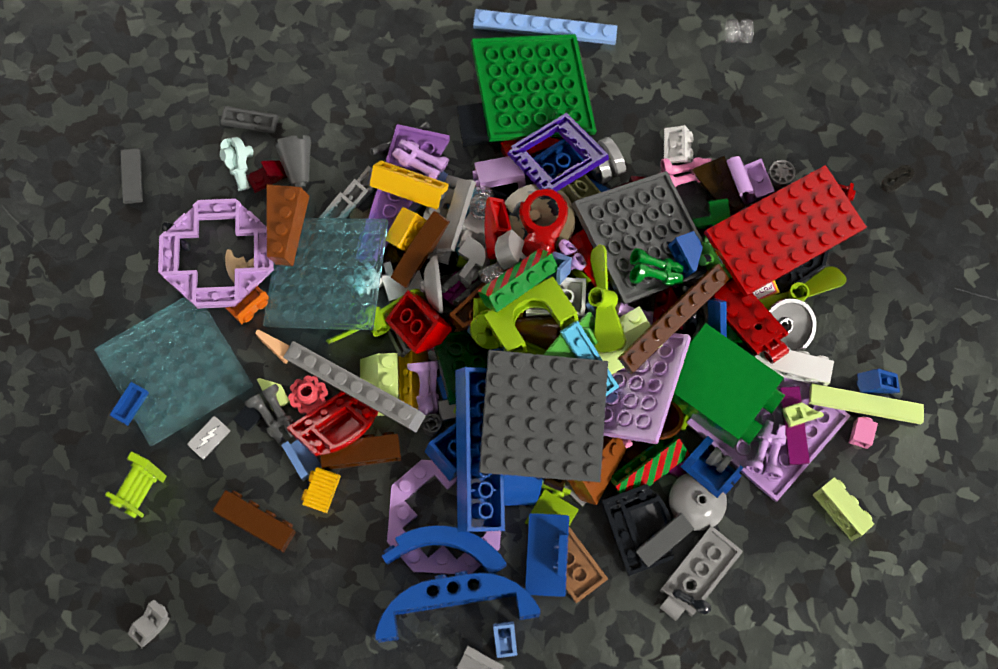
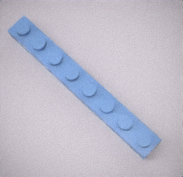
[473,9,617,45]

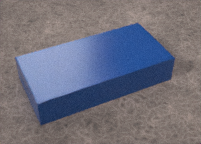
[708,298,727,337]
[110,382,149,426]

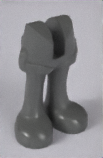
[244,384,294,444]

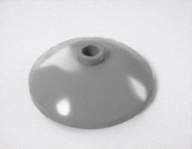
[420,256,443,314]
[768,298,816,352]
[668,473,727,531]

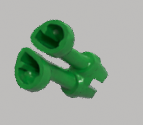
[630,248,683,286]

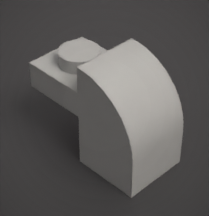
[495,229,526,270]
[458,236,490,285]
[128,600,170,648]

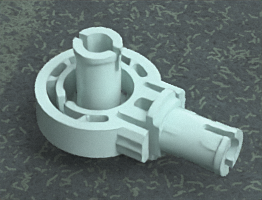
[220,137,253,191]

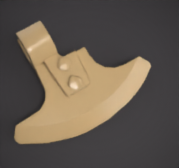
[225,249,254,283]

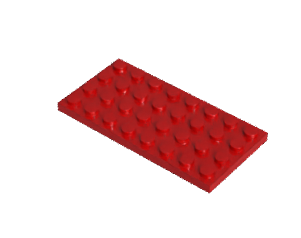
[704,165,867,297]

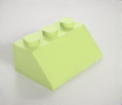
[589,306,662,374]
[360,353,399,416]
[813,477,874,541]

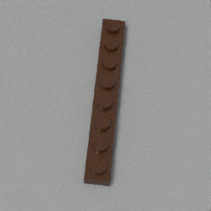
[618,264,730,374]

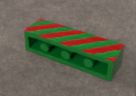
[478,248,558,313]
[610,435,690,493]

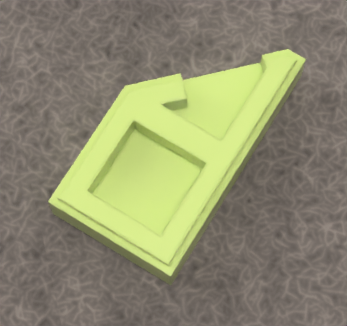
[257,378,290,411]
[782,402,824,428]

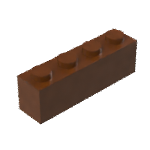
[320,432,402,470]
[213,490,296,553]

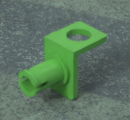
[578,312,598,345]

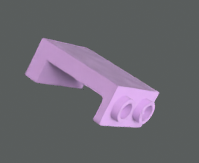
[472,156,526,198]

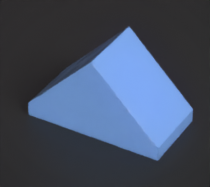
[493,621,517,658]

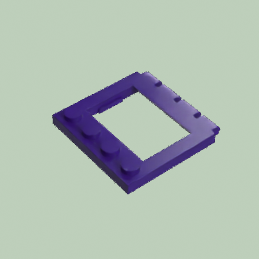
[507,113,609,191]

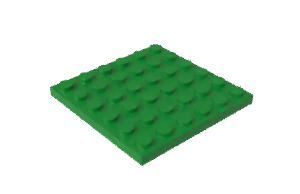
[471,34,597,142]

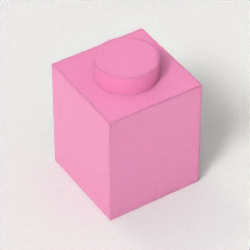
[848,416,878,449]

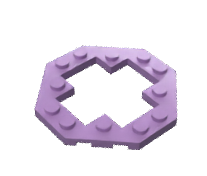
[158,199,274,309]
[387,460,501,575]

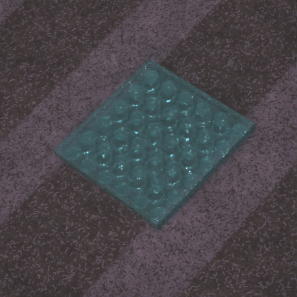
[263,218,388,330]
[94,297,253,446]

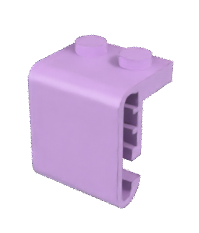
[726,156,775,205]

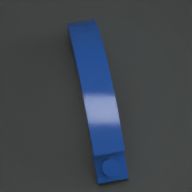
[382,526,507,574]

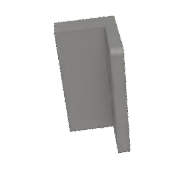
[457,646,504,669]

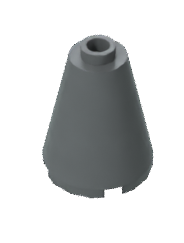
[274,135,311,188]

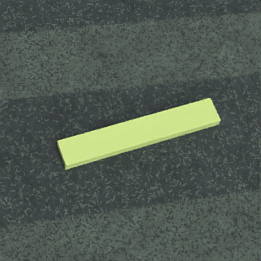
[809,384,924,424]

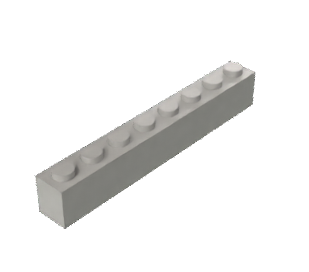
[283,341,426,433]

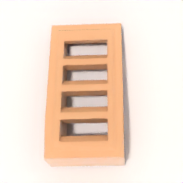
[256,330,290,364]

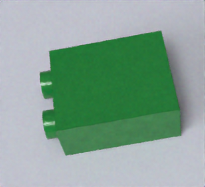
[671,323,785,448]

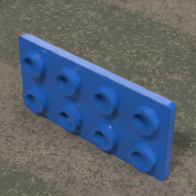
[525,513,569,597]

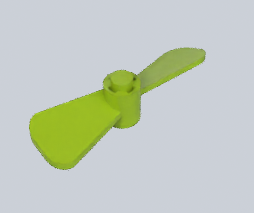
[588,244,627,353]
[755,266,847,330]
[326,289,426,344]

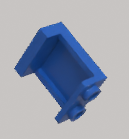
[681,436,744,498]

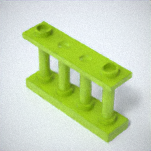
[105,451,167,518]

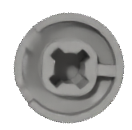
[767,160,795,190]

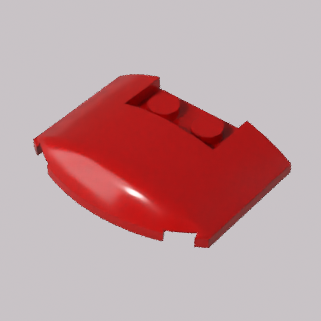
[287,391,378,456]

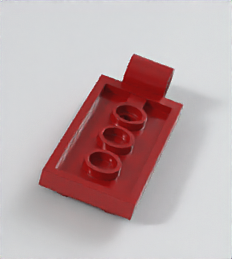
[710,279,789,364]

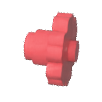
[288,375,329,415]

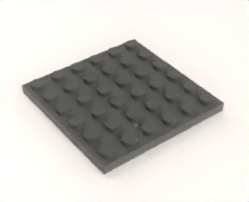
[572,171,708,304]
[479,350,608,482]

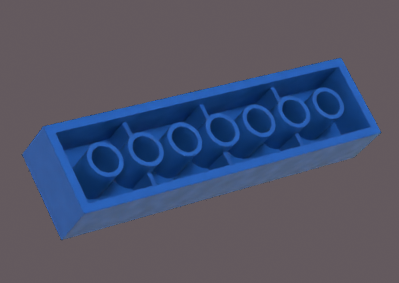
[455,367,505,532]

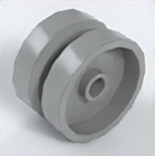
[590,137,626,185]

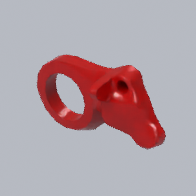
[519,188,568,257]

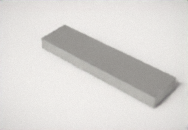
[436,180,476,251]

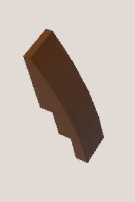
[391,211,450,288]

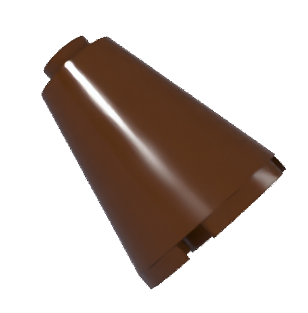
[515,317,561,350]

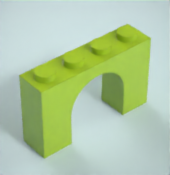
[484,276,579,353]

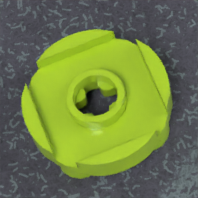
[470,310,501,349]

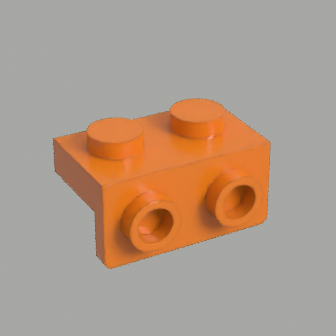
[225,286,270,325]

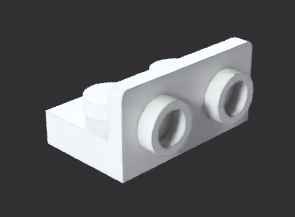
[664,125,693,164]

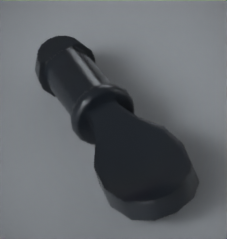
[162,222,191,251]
[673,589,711,614]

